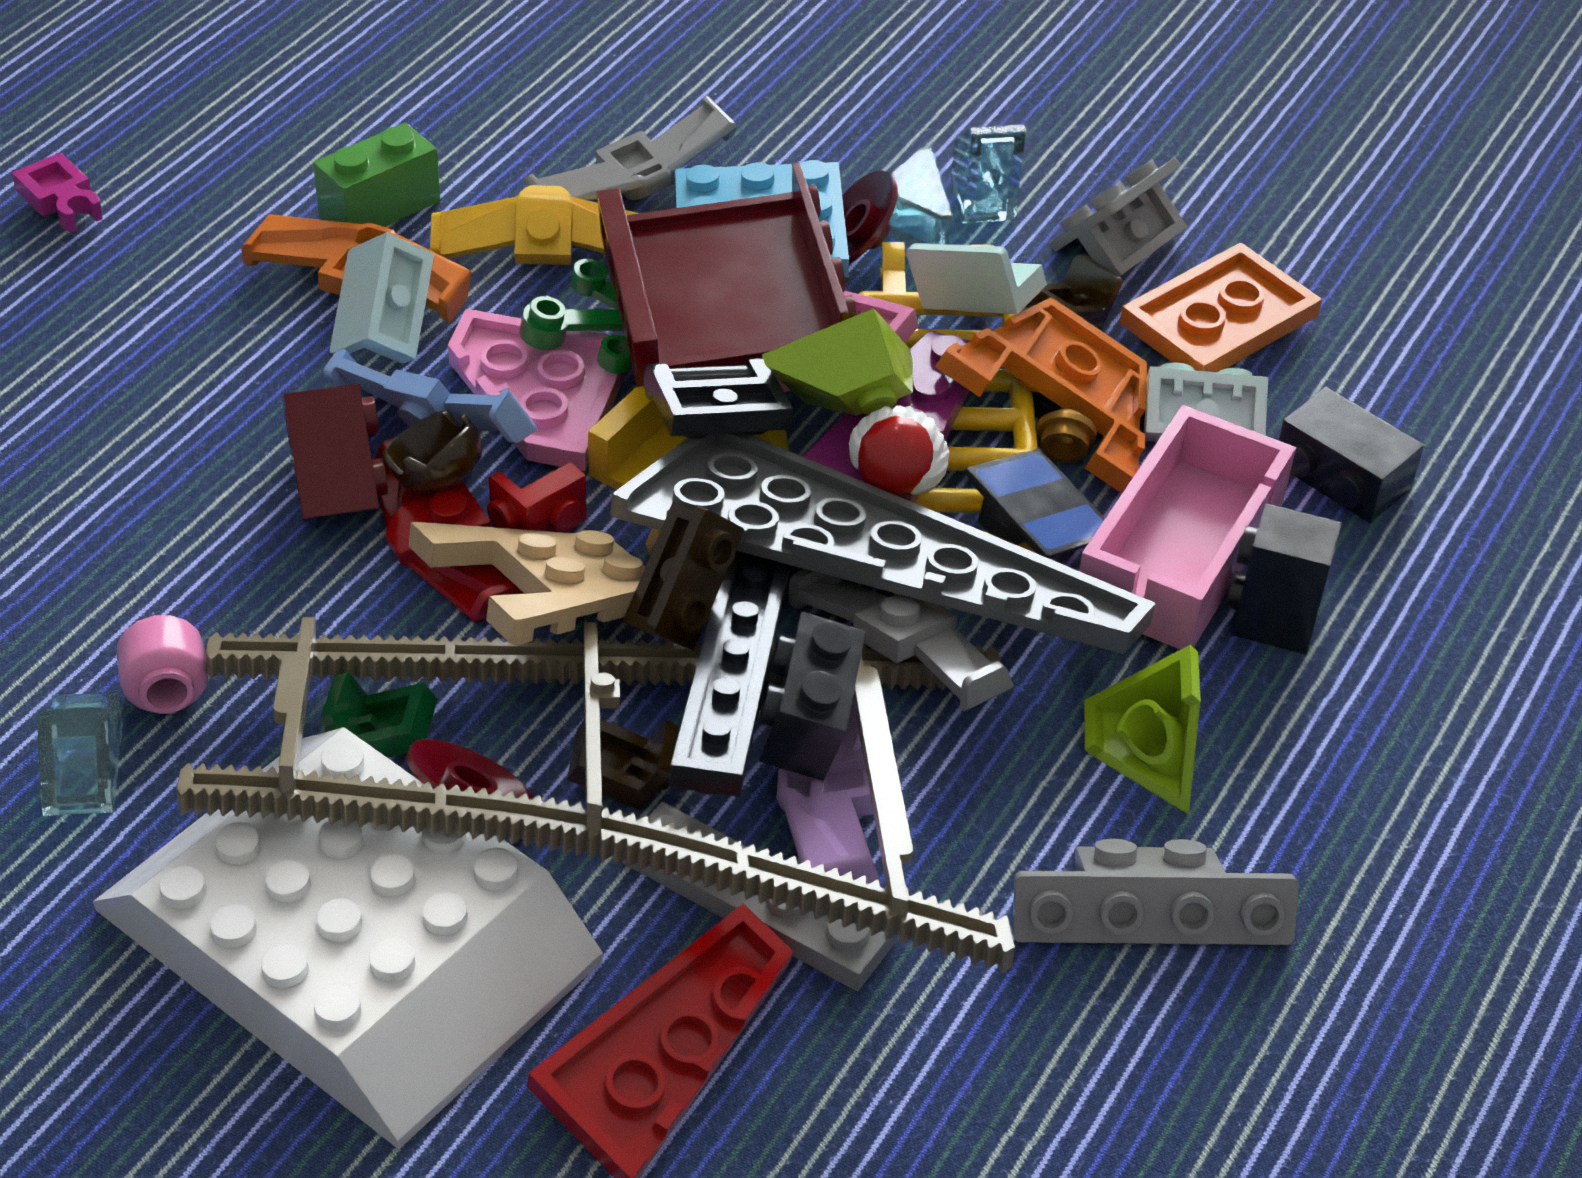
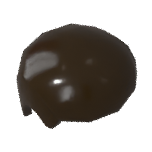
[382,410,482,495]

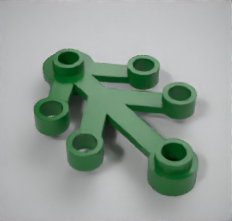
[519,259,632,374]

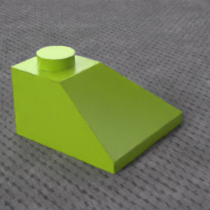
[762,308,913,416]

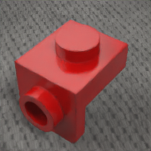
[487,462,587,533]

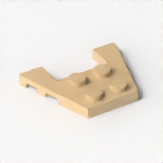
[408,522,645,645]

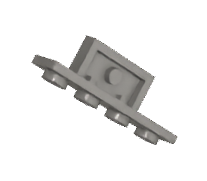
[1012,839,1299,945]

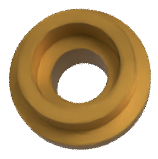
[1036,409,1097,463]

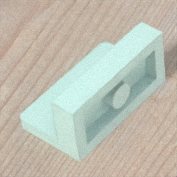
[330,232,434,364]
[906,243,1047,314]

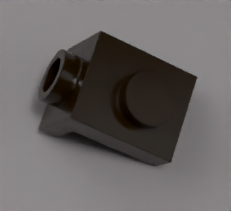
[1025,255,1123,329]
[567,719,678,810]

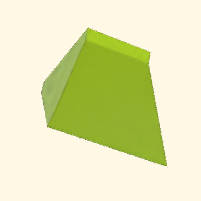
[1084,645,1201,815]

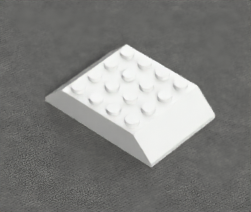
[93,727,603,1149]

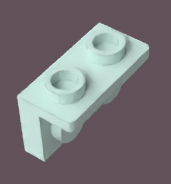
[1144,363,1268,442]

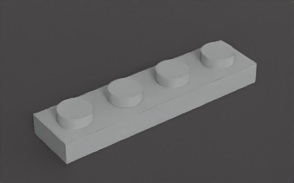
[623,801,896,992]

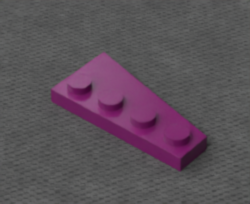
[802,330,970,503]

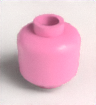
[116,615,208,714]

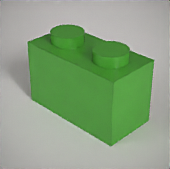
[313,122,441,227]

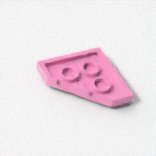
[448,309,627,471]

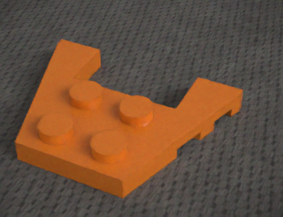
[935,297,1147,493]

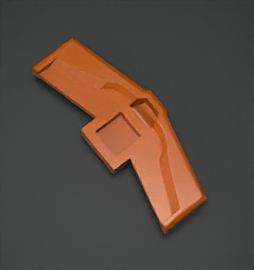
[241,214,472,323]

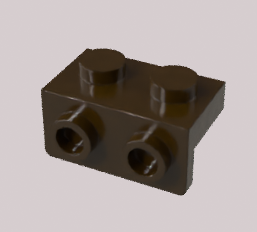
[622,502,745,651]

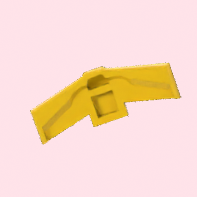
[430,185,638,265]

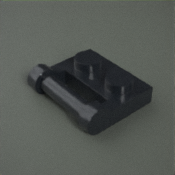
[644,358,793,438]

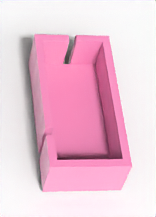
[1079,405,1296,650]

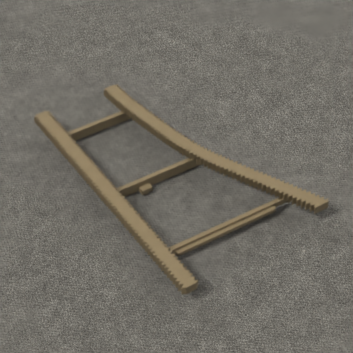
[177,617,1015,973]

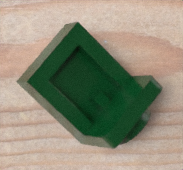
[321,672,438,758]

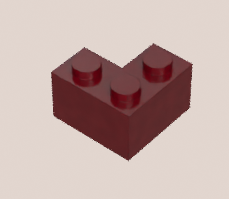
[283,383,388,520]

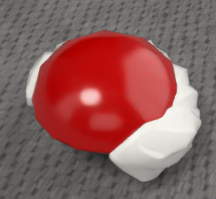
[849,405,950,495]

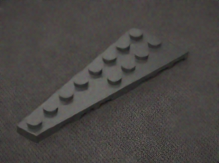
[610,432,1156,654]

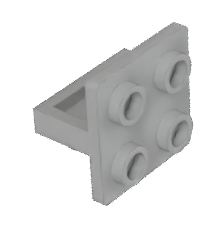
[1049,157,1188,276]

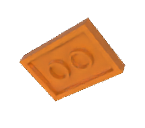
[1120,242,1322,372]

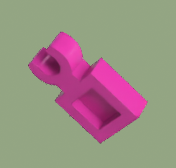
[12,152,103,232]

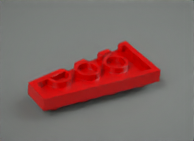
[526,903,793,1178]

